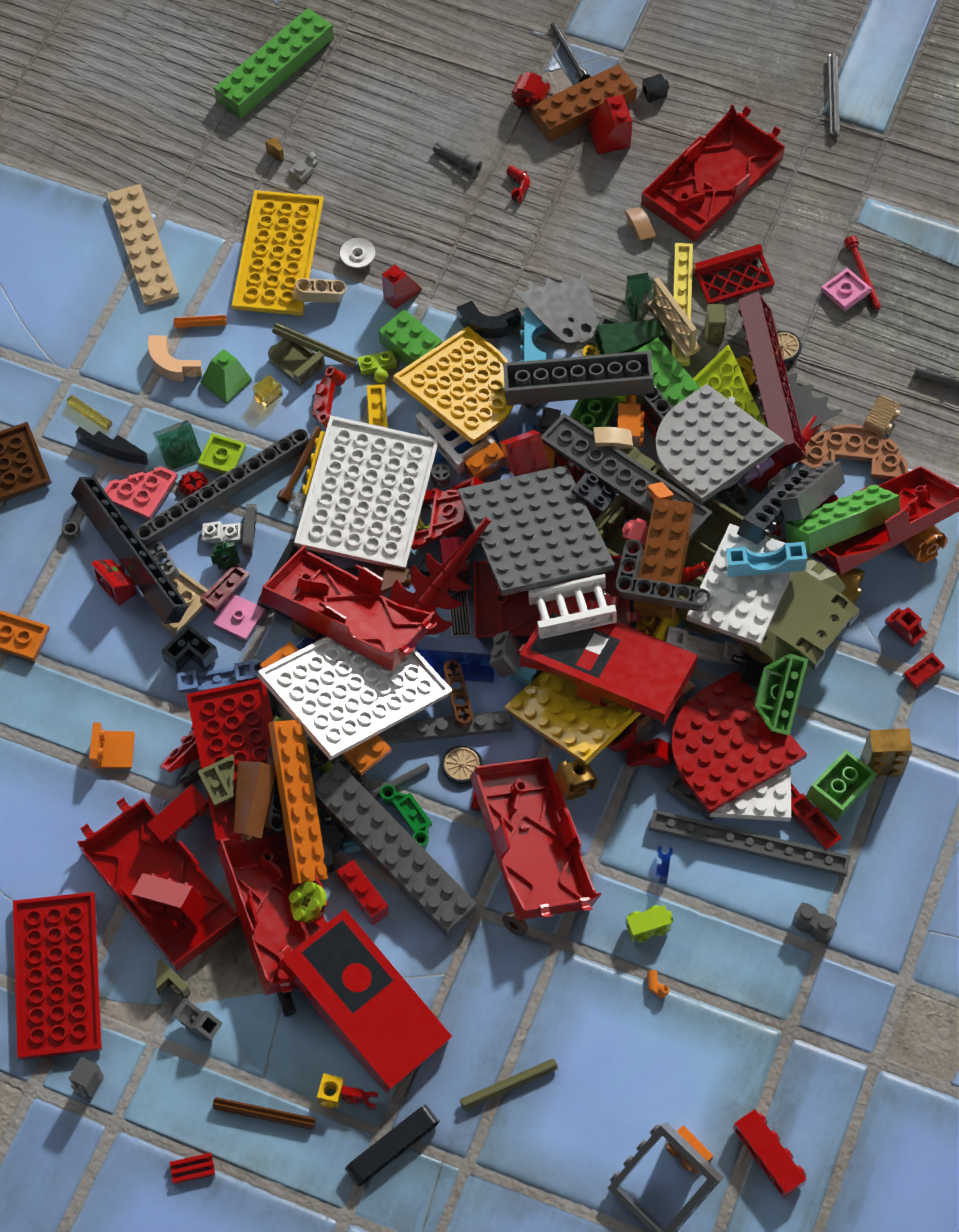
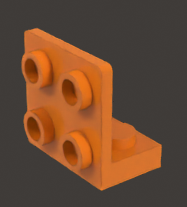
[89,722,135,769]
[665,1125,714,1175]

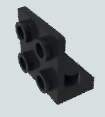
[571,470,618,513]

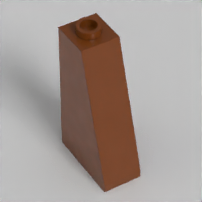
[234,761,276,841]

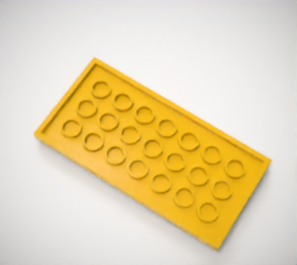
[232,190,324,316]

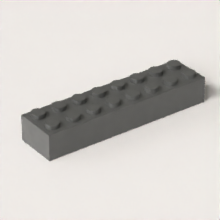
[503,350,654,406]

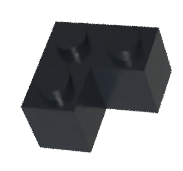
[161,625,218,672]

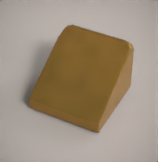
[265,137,284,162]

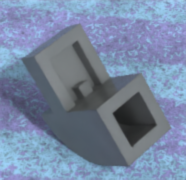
[171,998,223,1040]

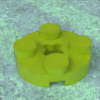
[289,881,327,924]

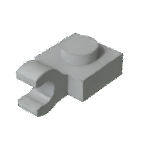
[289,152,318,183]

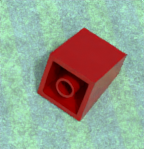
[588,94,633,155]

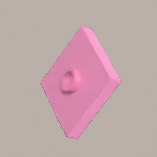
[821,268,872,311]
[213,594,266,642]

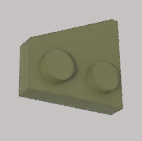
[198,755,234,808]

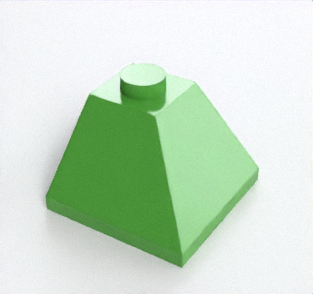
[200,349,252,404]

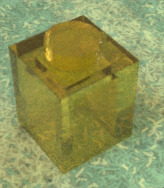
[253,374,283,408]

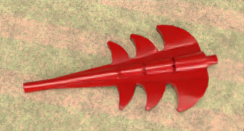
[390,517,492,635]

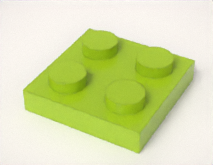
[198,433,247,474]

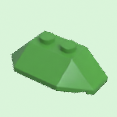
[754,654,809,736]

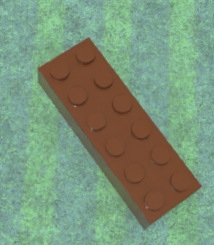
[531,64,637,142]
[633,498,695,620]

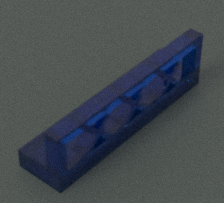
[417,649,495,683]

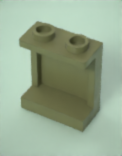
[268,338,325,387]

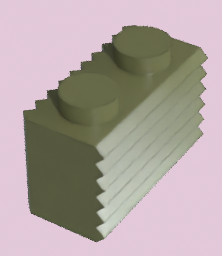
[705,304,726,344]

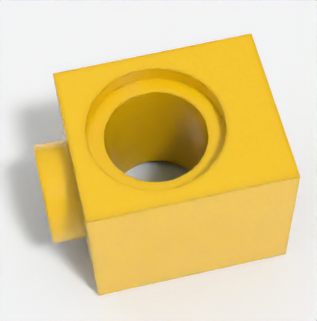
[317,1073,345,1109]

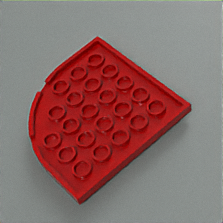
[671,670,807,814]

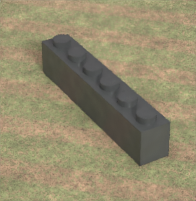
[780,460,845,522]

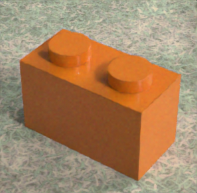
[464,442,507,481]

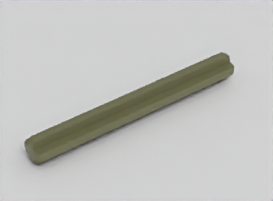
[272,323,357,368]
[460,1059,558,1110]

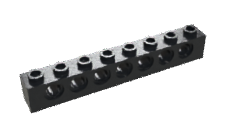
[737,461,815,545]

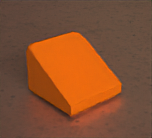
[647,482,674,500]

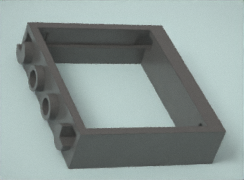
[607,1123,724,1232]

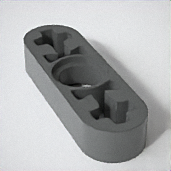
[242,504,257,554]
[147,541,179,581]

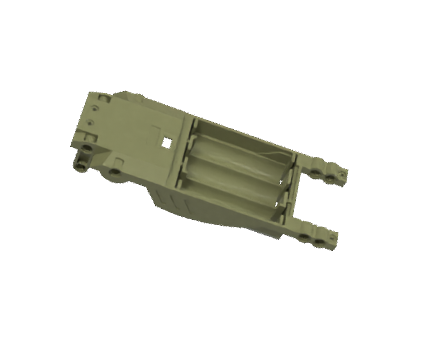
[594,446,860,680]

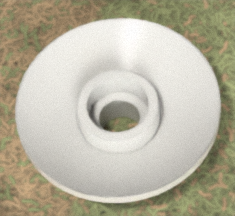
[340,238,375,268]

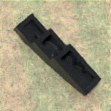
[75,427,149,465]

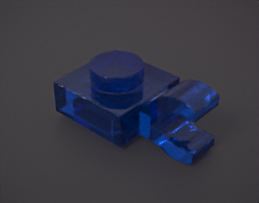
[656,846,673,884]

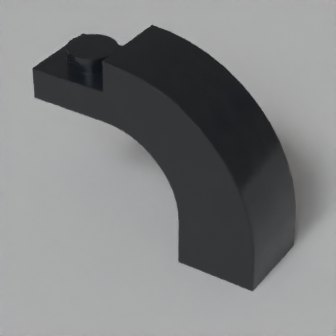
[456,301,521,339]

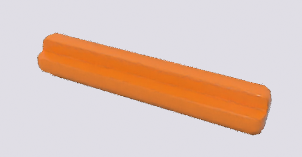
[173,315,227,328]

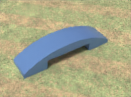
[176,660,256,693]

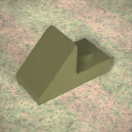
[156,958,191,998]

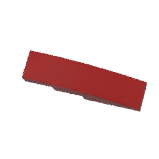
[791,783,842,850]

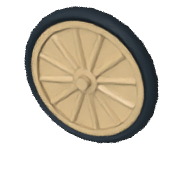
[777,331,802,363]
[441,745,483,784]

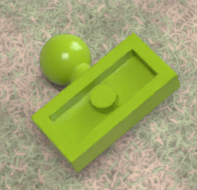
[357,350,397,383]

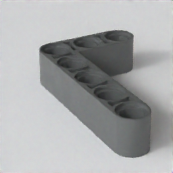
[616,539,712,612]

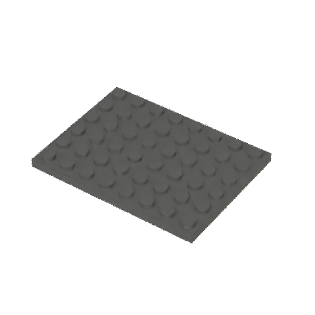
[458,465,615,596]

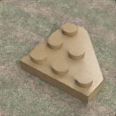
[161,568,208,636]

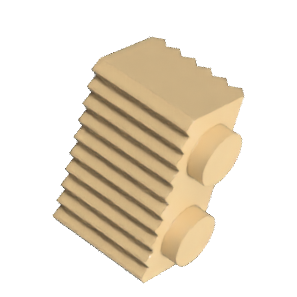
[863,395,901,436]

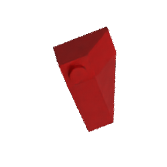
[160,725,199,773]

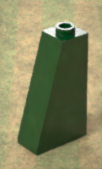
[593,319,664,355]

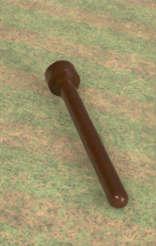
[276,426,322,504]

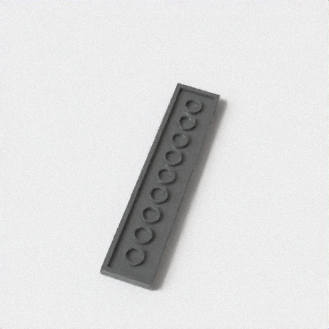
[541,413,713,541]

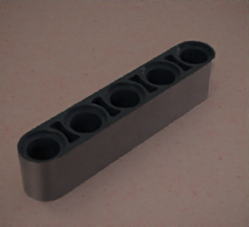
[345,1104,440,1187]

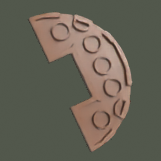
[797,424,909,480]

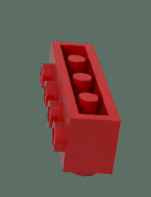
[732,1109,807,1199]

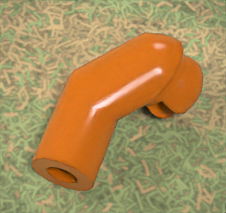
[647,970,669,998]

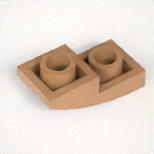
[624,207,656,242]

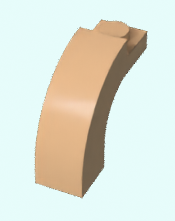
[148,335,203,382]

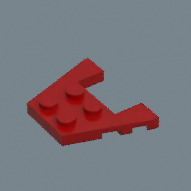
[411,489,467,550]

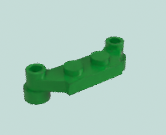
[380,785,432,850]

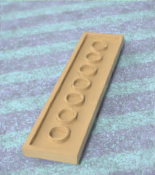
[107,184,180,306]

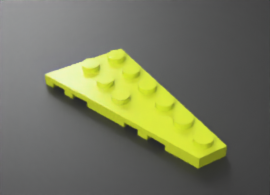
[693,345,767,427]

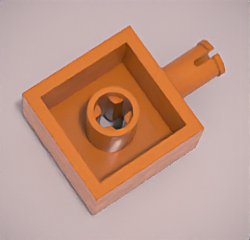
[617,395,644,450]

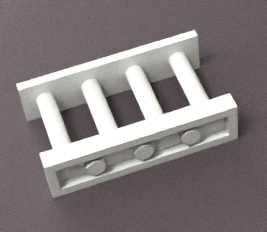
[415,412,495,475]
[528,574,617,639]

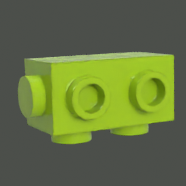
[625,905,674,942]

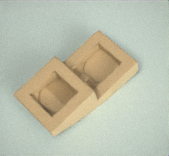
[594,427,633,449]

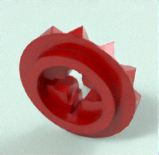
[179,470,209,497]

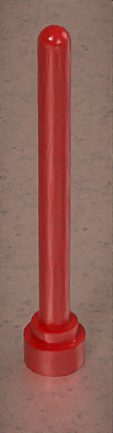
[844,236,881,310]

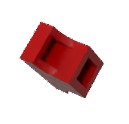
[884,607,927,647]

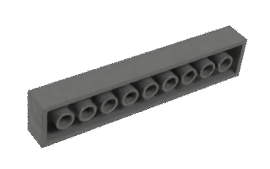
[313,762,477,937]

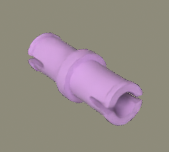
[740,457,774,486]

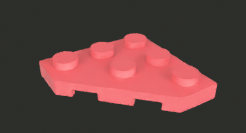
[105,467,178,520]

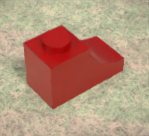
[626,738,673,768]

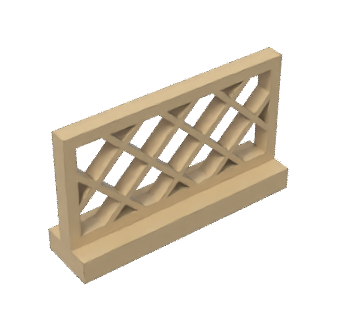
[647,277,701,358]

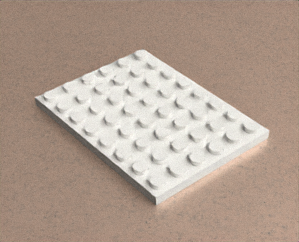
[294,415,439,569]
[257,637,452,760]

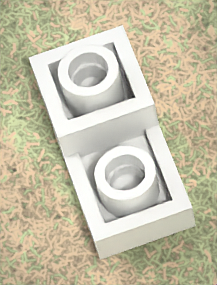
[202,521,243,543]

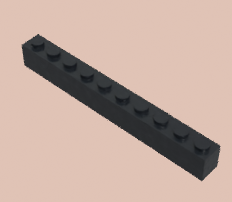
[71,476,189,624]

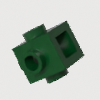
[210,541,241,570]

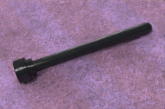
[550,22,591,83]

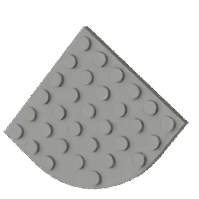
[656,384,785,503]

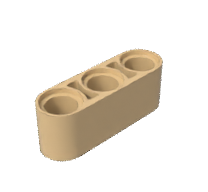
[292,278,346,303]

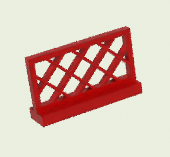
[692,244,775,305]

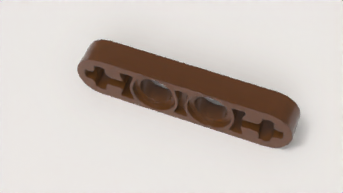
[444,660,473,728]

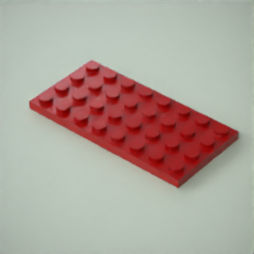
[186,679,285,843]
[13,892,102,1060]

